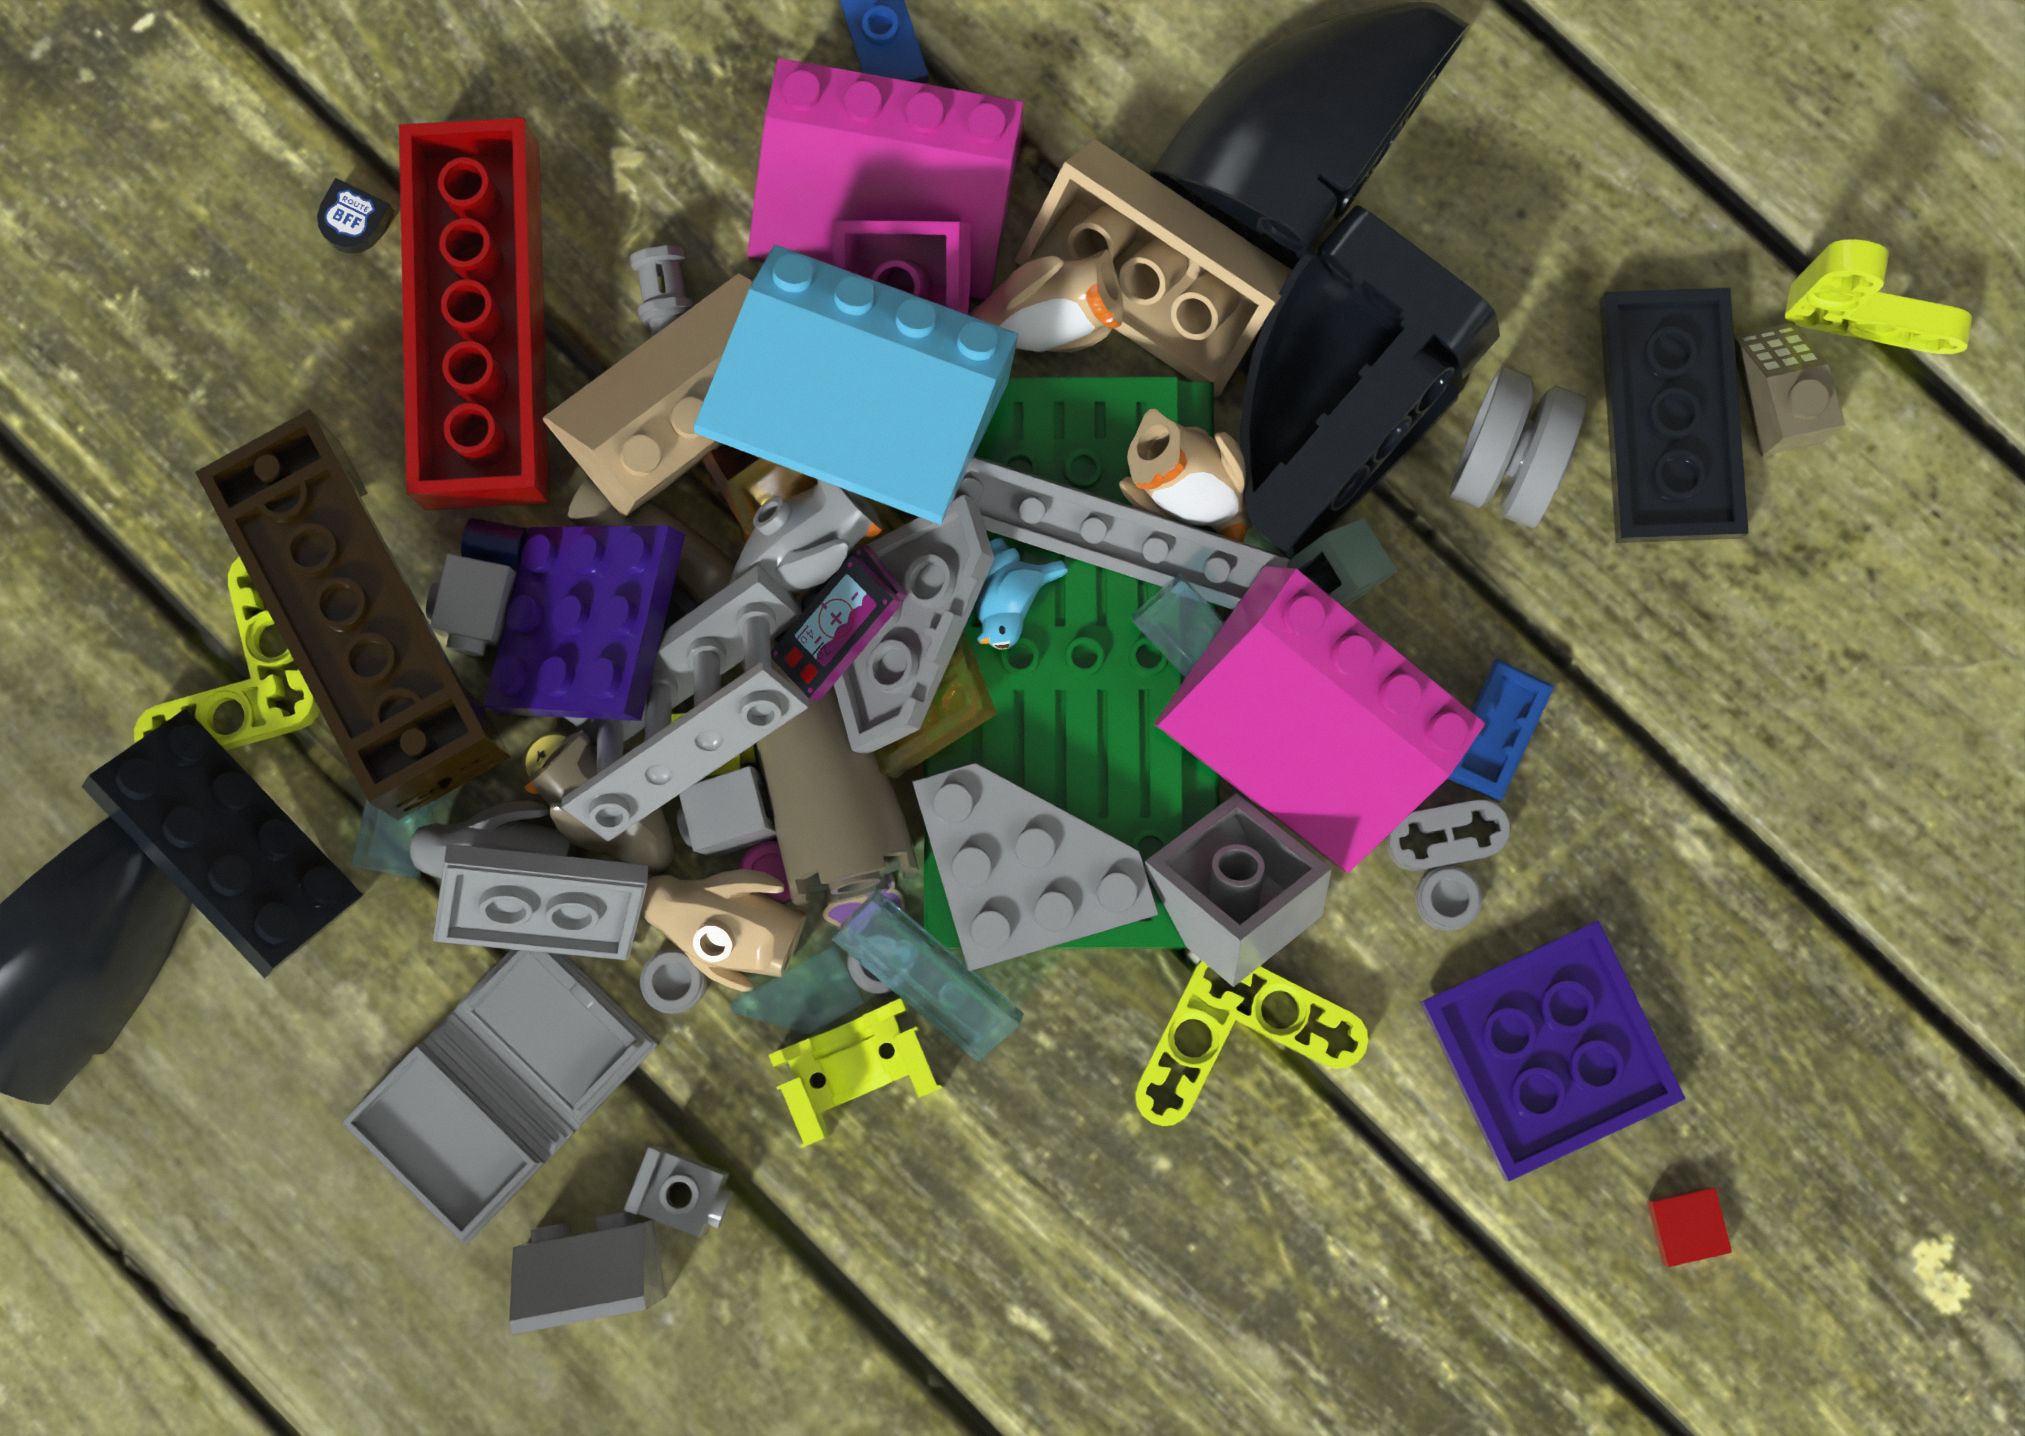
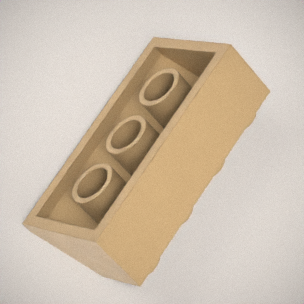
[1015,139,1292,398]
[543,273,753,520]

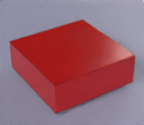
[1647,1187,1732,1267]

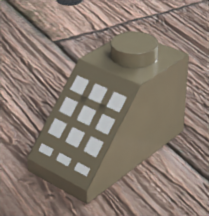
[1734,322,1846,457]

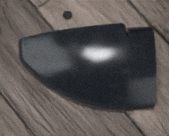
[1149,1,1470,270]
[1240,205,1500,560]
[0,816,192,1105]

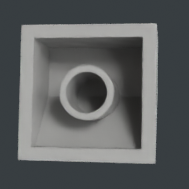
[1145,793,1331,987]
[509,1211,666,1335]

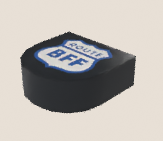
[317,178,395,254]

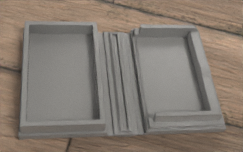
[342,949,658,1245]

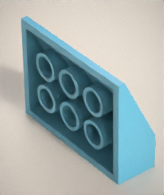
[694,244,1018,525]

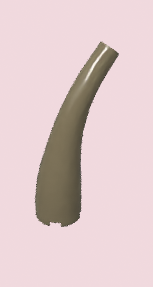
[568,476,919,906]

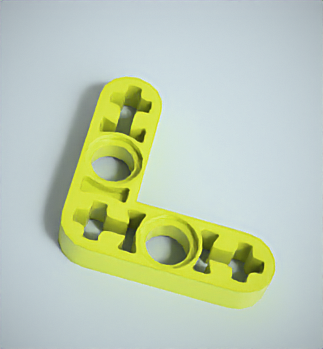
[1785,239,1972,354]
[134,557,320,750]
[1135,960,1369,1126]

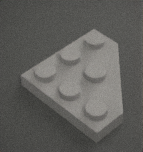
[808,494,995,754]
[913,763,1158,971]

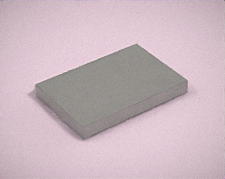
[433,844,648,960]

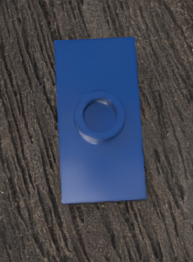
[839,0,929,84]
[1447,659,1554,803]

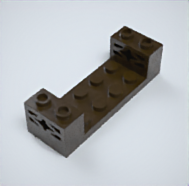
[195,409,511,821]

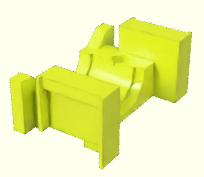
[769,998,944,1148]

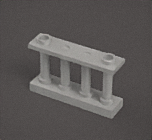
[561,565,809,842]

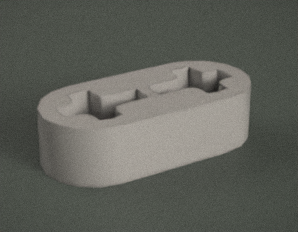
[1386,800,1510,871]

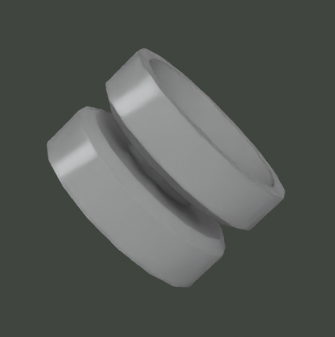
[1449,365,1588,529]

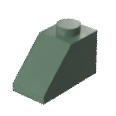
[1286,518,1398,608]

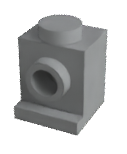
[624,1145,733,1238]

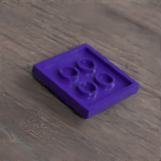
[484,525,685,721]
[1420,920,1686,1182]

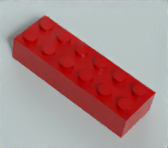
[399,118,550,511]

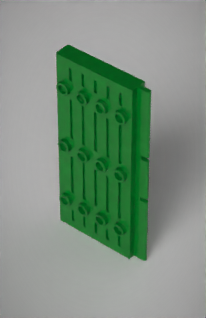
[924,377,1219,950]

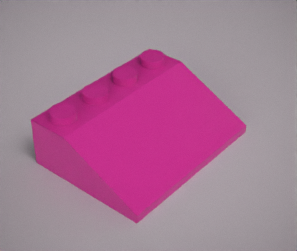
[747,58,1024,302]
[1154,566,1486,873]

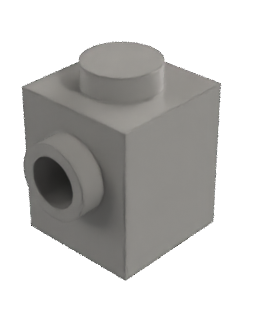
[426,554,517,657]
[677,766,777,858]

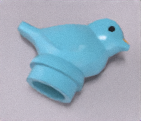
[974,538,1068,650]

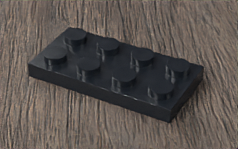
[1599,288,1749,543]
[82,708,363,979]

